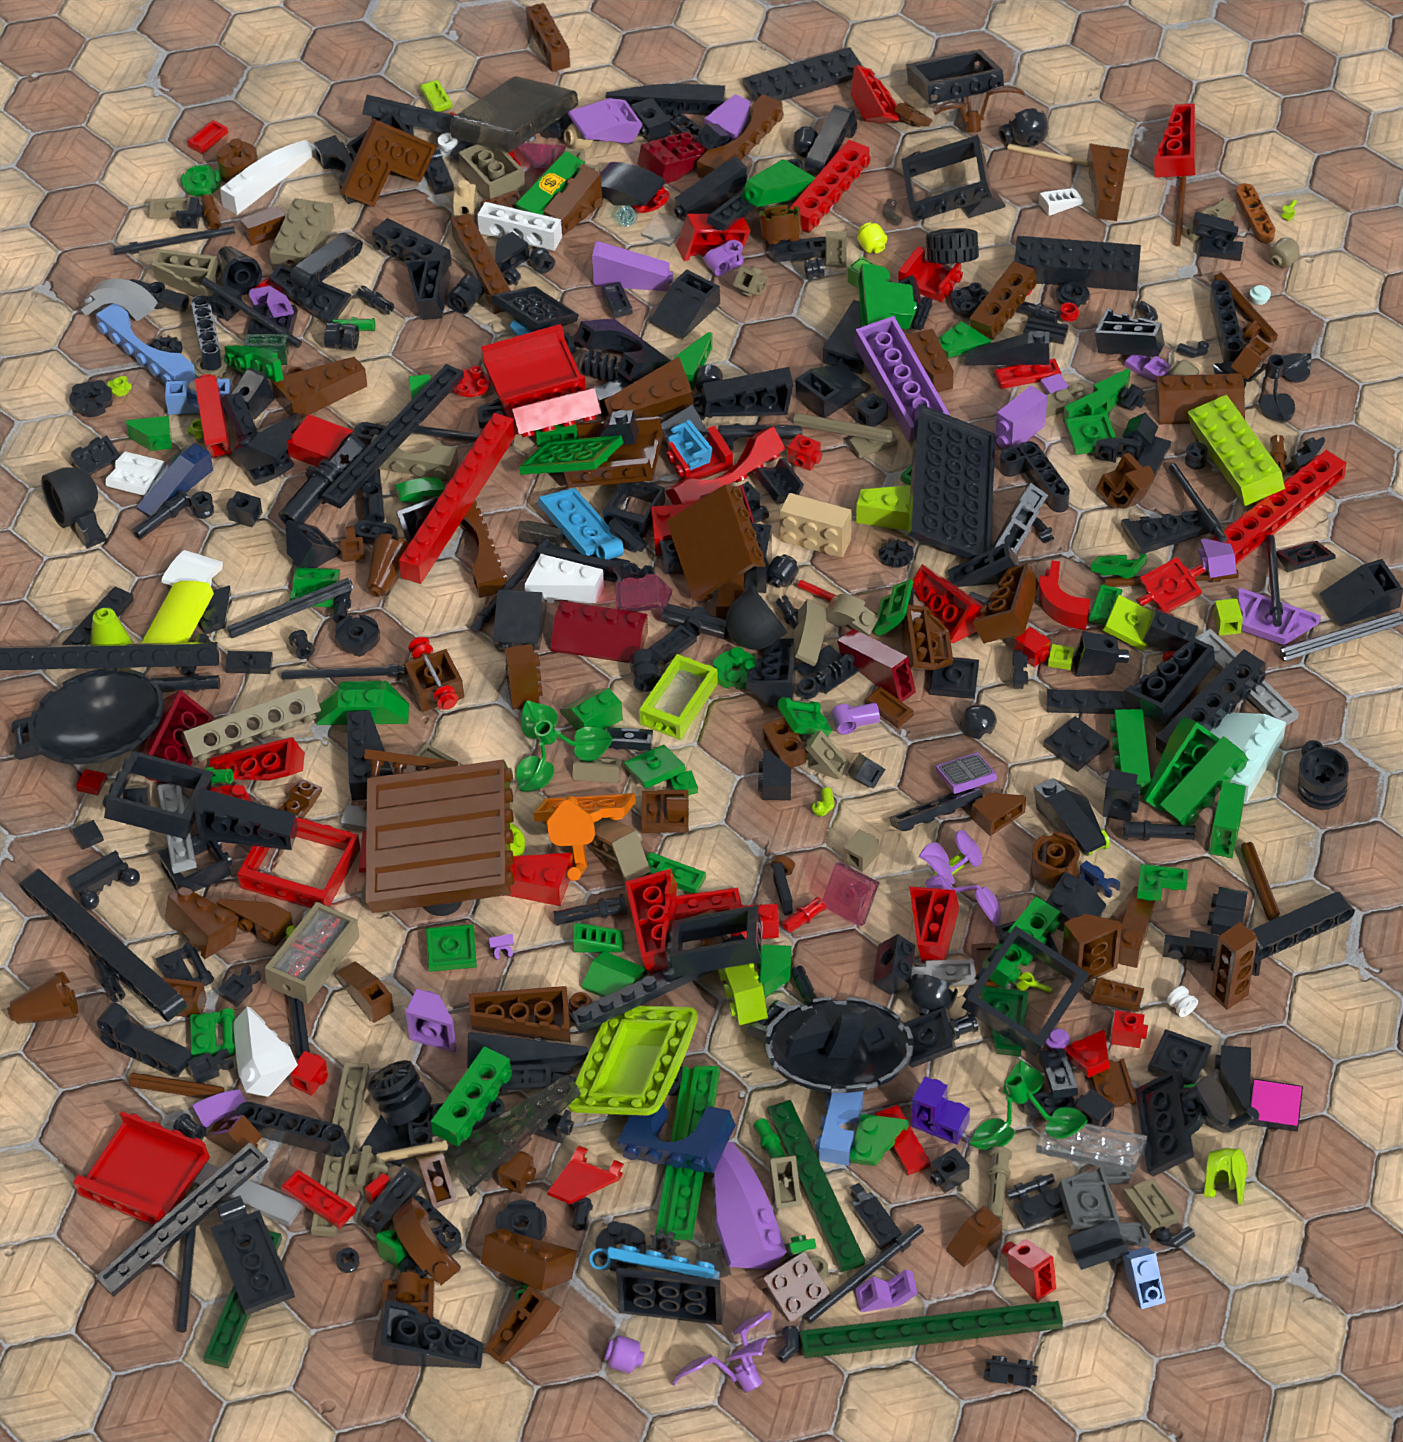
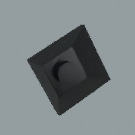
[396,497,451,543]
[286,520,341,568]

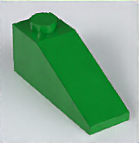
[674,332,713,390]

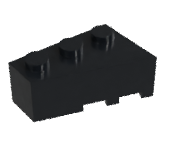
[405,257,451,320]

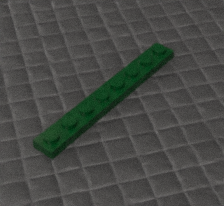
[768,1100,865,1273]

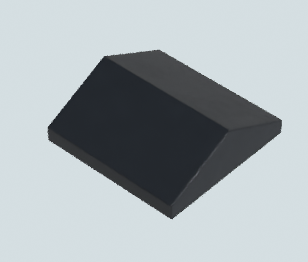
[1276,540,1336,573]

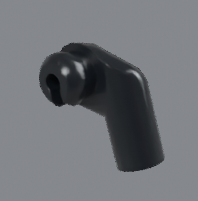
[1136,300,1158,321]
[1176,341,1209,358]

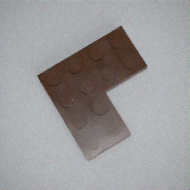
[340,118,437,207]

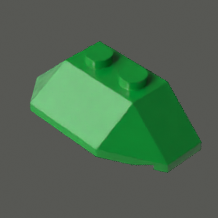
[317,681,410,725]

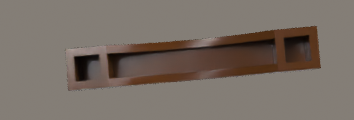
[697,94,784,178]
[451,213,511,315]
[442,492,507,598]

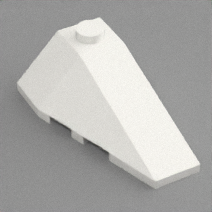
[233,1007,297,1097]

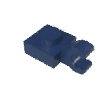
[1079,860,1120,898]

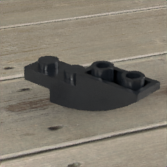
[1163,930,1262,976]

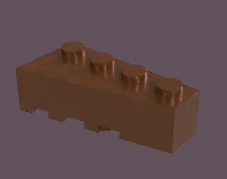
[1087,143,1129,221]
[604,357,694,419]
[973,562,1039,644]
[469,986,571,1043]

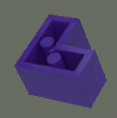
[911,1076,970,1145]

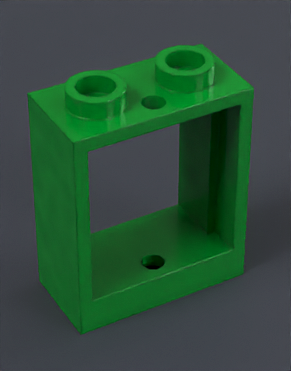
[1209,782,1246,859]

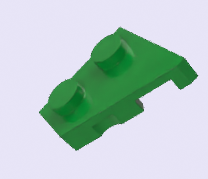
[938,321,991,358]
[1091,554,1147,579]
[850,1114,909,1166]

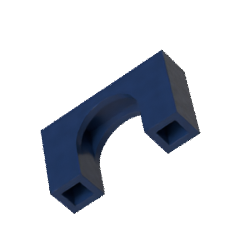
[617,1102,736,1173]

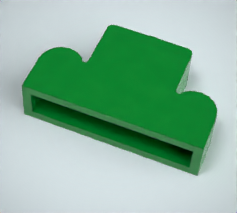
[857,263,917,329]

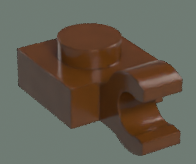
[341,526,365,562]

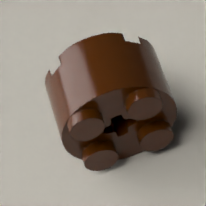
[216,138,258,183]
[759,205,802,244]
[1031,832,1080,888]

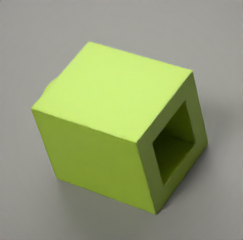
[1213,599,1243,636]

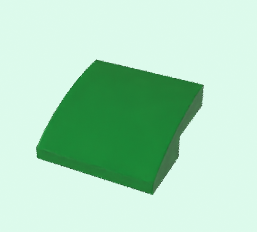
[289,568,340,608]
[873,579,913,636]

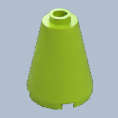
[90,608,133,645]

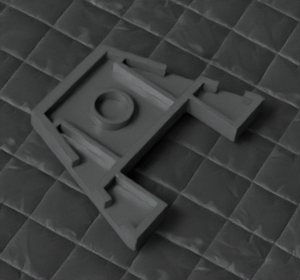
[1058,1159,1151,1247]

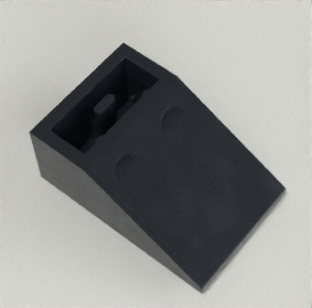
[650,269,720,339]
[795,364,871,418]
[1319,559,1403,626]

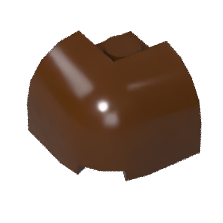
[1095,453,1154,509]

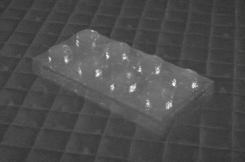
[1036,1116,1147,1173]

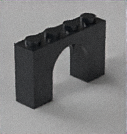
[574,318,671,382]

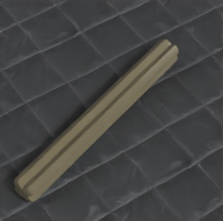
[793,413,893,443]

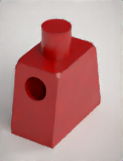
[1002,1239,1056,1302]

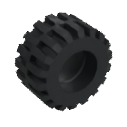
[926,228,979,264]

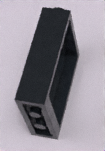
[667,905,763,977]

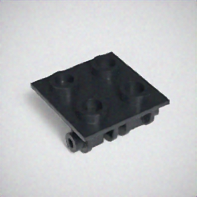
[795,645,859,694]

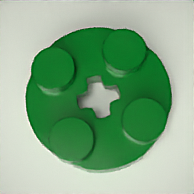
[713,647,757,690]

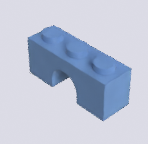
[165,379,232,415]
[815,1091,863,1166]

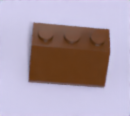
[1062,914,1122,983]

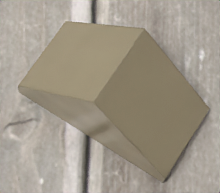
[770,1155,802,1209]

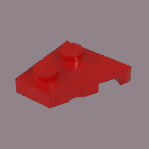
[1064,1030,1110,1078]

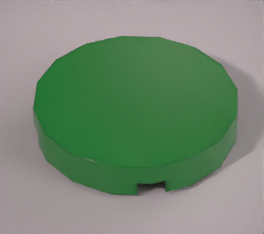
[180,165,221,197]

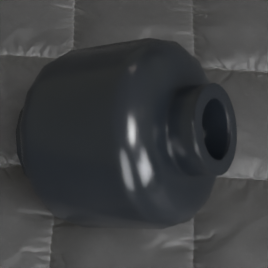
[792,126,818,158]
[695,364,723,393]
[768,554,799,588]

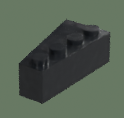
[1124,638,1215,725]
[347,710,394,801]
[195,788,298,850]

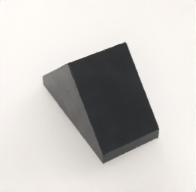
[961,189,1005,219]

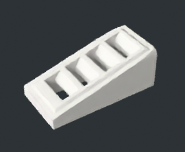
[1039,188,1084,216]

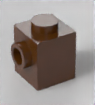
[497,1149,536,1194]

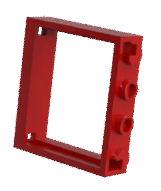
[237,817,361,908]

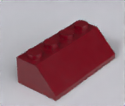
[551,601,648,663]
[138,690,214,784]

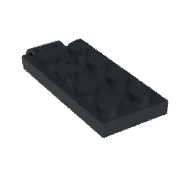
[211,1195,295,1316]

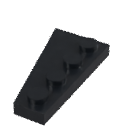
[269,264,352,324]
[1121,509,1219,554]

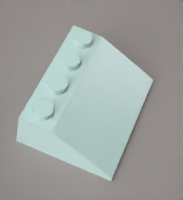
[1210,713,1286,803]

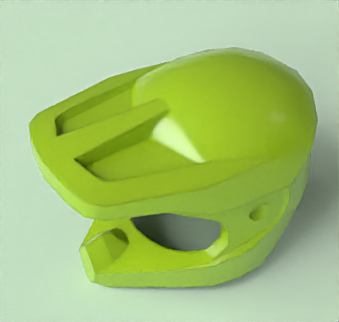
[1204,1148,1248,1205]

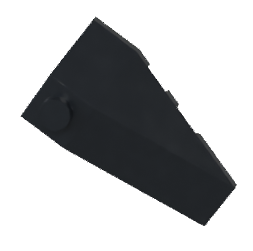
[1033,778,1106,854]

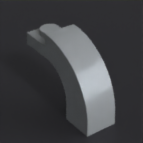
[81,279,158,321]

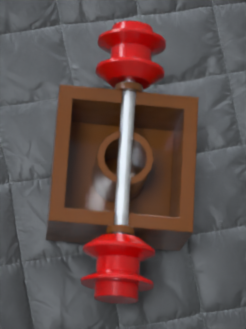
[404,637,464,712]

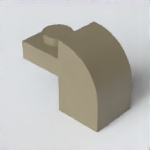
[826,594,879,636]

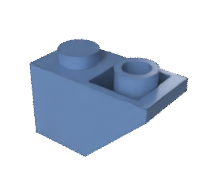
[1123,1247,1166,1309]

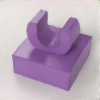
[488,934,514,960]

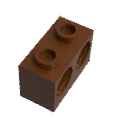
[762,718,808,768]

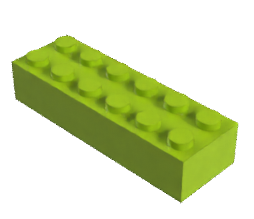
[1188,395,1285,506]

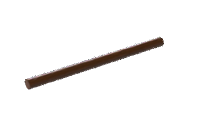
[1174,176,1187,246]

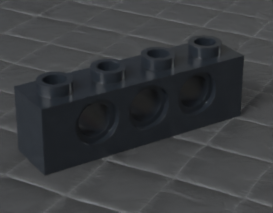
[372,218,452,268]

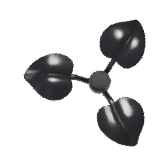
[1213,353,1312,422]

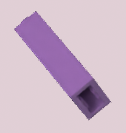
[592,241,673,292]

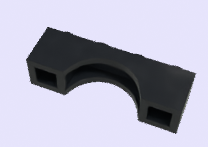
[314,135,358,204]

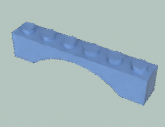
[96,304,196,385]

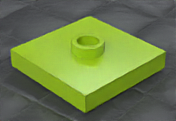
[1103,595,1152,651]

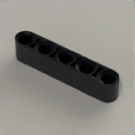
[290,232,363,290]
[1209,280,1243,362]
[191,295,222,371]
[1252,892,1355,960]
[236,1101,350,1157]

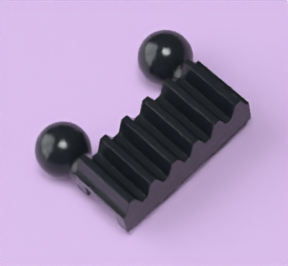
[67,850,140,910]

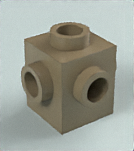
[733,265,768,297]

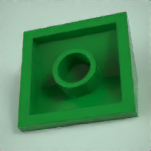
[582,951,647,997]

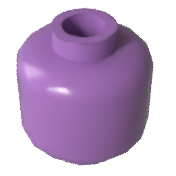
[604,1335,645,1373]

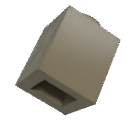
[843,829,879,872]

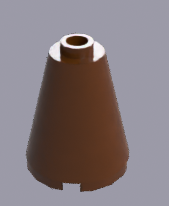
[366,534,410,597]
[7,971,79,1024]

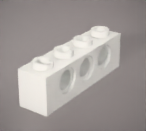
[477,202,562,251]

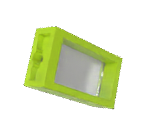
[639,654,718,740]

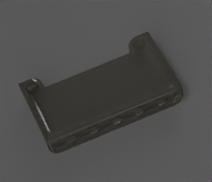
[449,76,578,153]

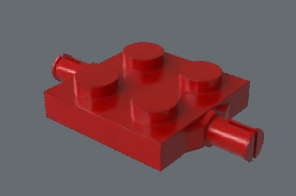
[1136,557,1205,612]

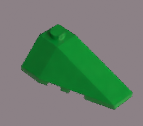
[1143,716,1220,812]

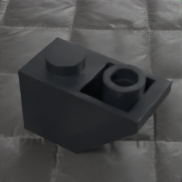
[758,750,791,800]

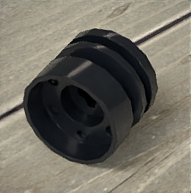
[1298,747,1349,810]
[366,1060,432,1126]

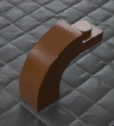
[393,1197,461,1285]

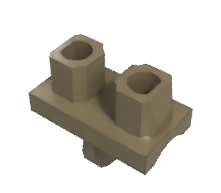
[345,1145,389,1198]

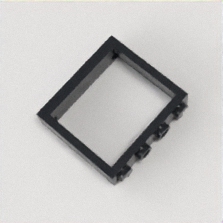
[906,49,1004,104]
[901,135,993,222]
[102,751,213,840]
[961,925,1090,1056]

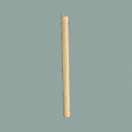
[1008,144,1088,167]

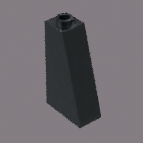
[673,156,747,222]
[823,300,865,375]

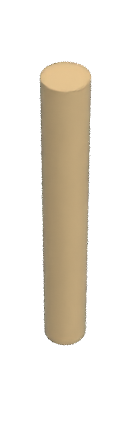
[377,1140,448,1163]

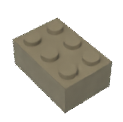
[458,137,525,200]

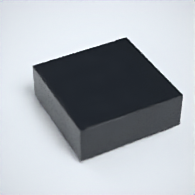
[72,820,104,850]

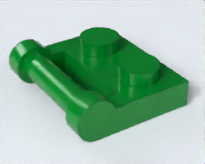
[778,697,832,737]
[190,1008,236,1058]

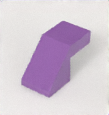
[249,286,294,318]
[855,1269,918,1312]

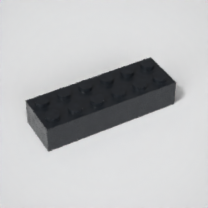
[1014,236,1141,291]

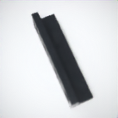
[537,545,630,583]

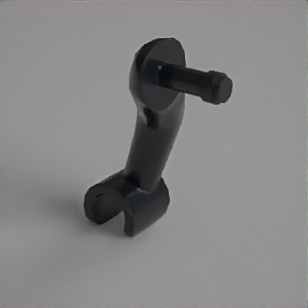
[1032,517,1054,544]

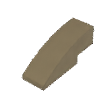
[794,599,826,666]

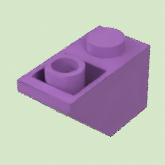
[1198,539,1237,578]

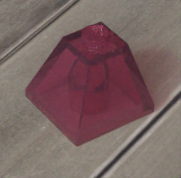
[516,142,566,172]

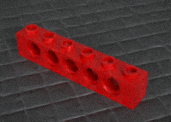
[789,139,871,233]

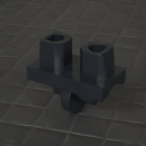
[612,563,655,593]

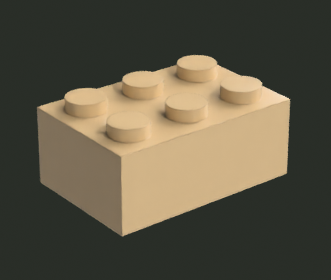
[780,493,851,558]

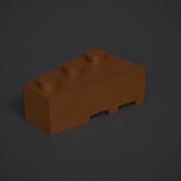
[165,886,239,959]

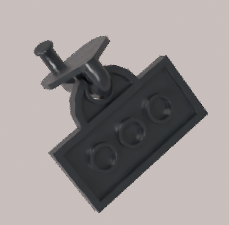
[1136,1069,1259,1177]

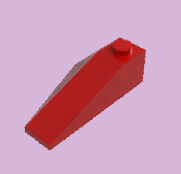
[912,564,983,643]
[209,737,305,781]

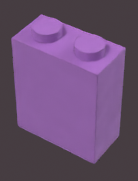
[995,386,1047,449]

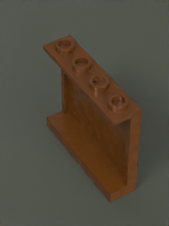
[564,416,664,488]
[667,484,766,602]

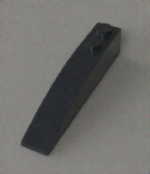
[606,83,726,115]

